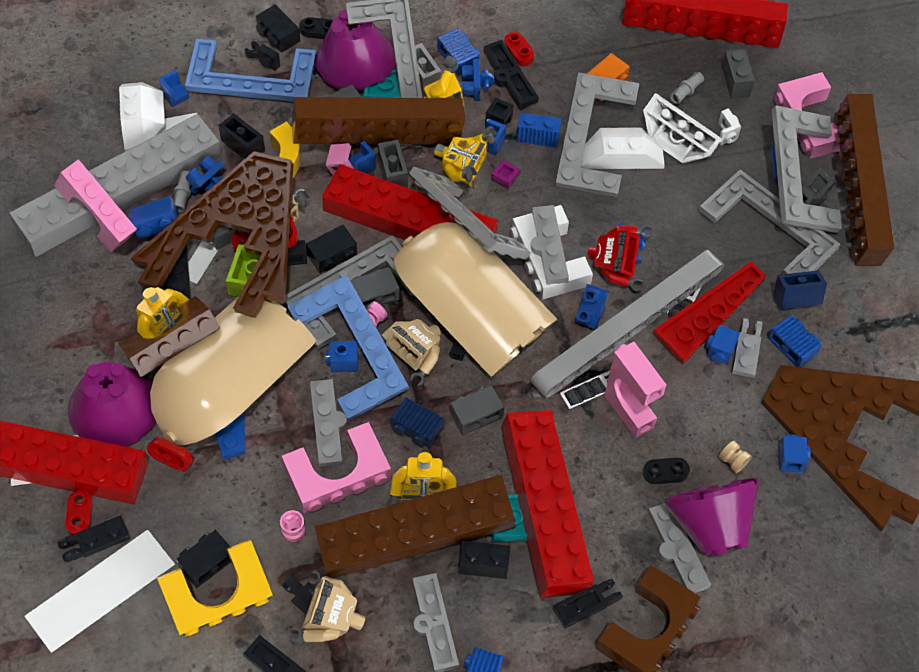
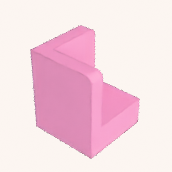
[326,143,354,175]

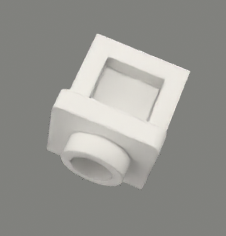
[718,108,741,145]

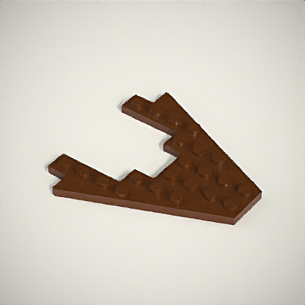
[131,151,294,317]
[761,365,919,531]

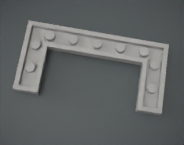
[345,0,422,98]
[555,73,639,197]
[772,105,842,233]
[409,167,531,259]
[699,170,840,274]
[284,235,413,349]

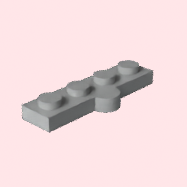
[531,205,569,285]
[310,379,347,467]
[648,504,711,593]
[412,573,459,672]

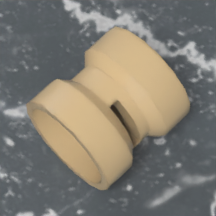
[719,441,752,473]

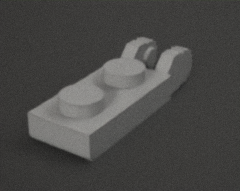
[732,318,762,378]

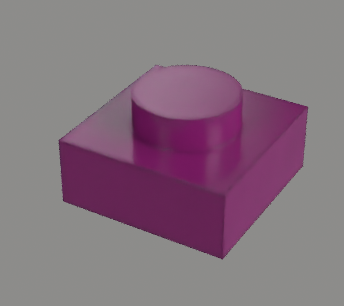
[491,160,520,188]

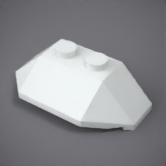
[119,82,165,151]
[643,93,722,163]
[581,128,665,169]

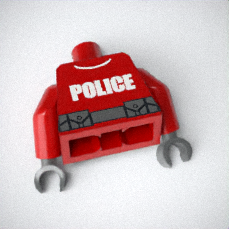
[588,224,652,292]

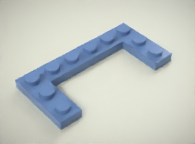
[185,39,316,102]
[287,275,409,421]

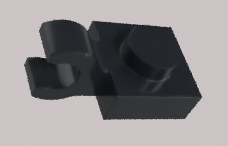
[244,41,280,71]
[281,574,315,615]

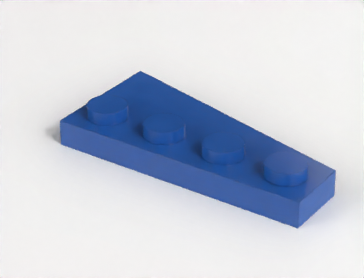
[215,411,246,460]

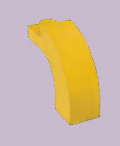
[269,121,301,178]

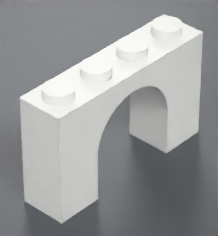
[510,205,593,300]

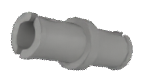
[669,72,704,104]
[173,171,191,213]

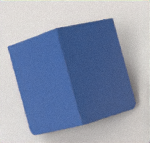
[158,70,190,107]
[485,119,506,155]
[348,141,376,174]

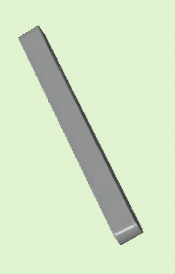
[531,250,724,398]

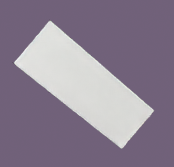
[25,530,175,653]

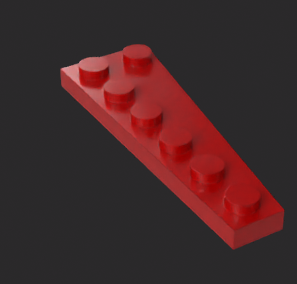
[653,261,766,364]

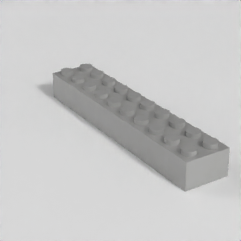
[9,114,222,257]

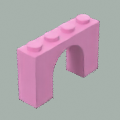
[774,72,840,159]
[54,159,136,253]
[605,342,666,438]
[282,422,391,513]

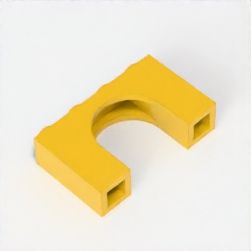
[157,540,273,637]

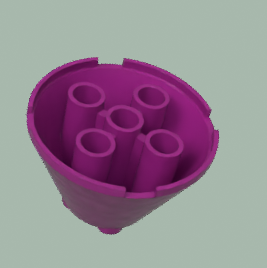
[315,10,396,91]
[68,362,157,447]
[664,478,759,555]

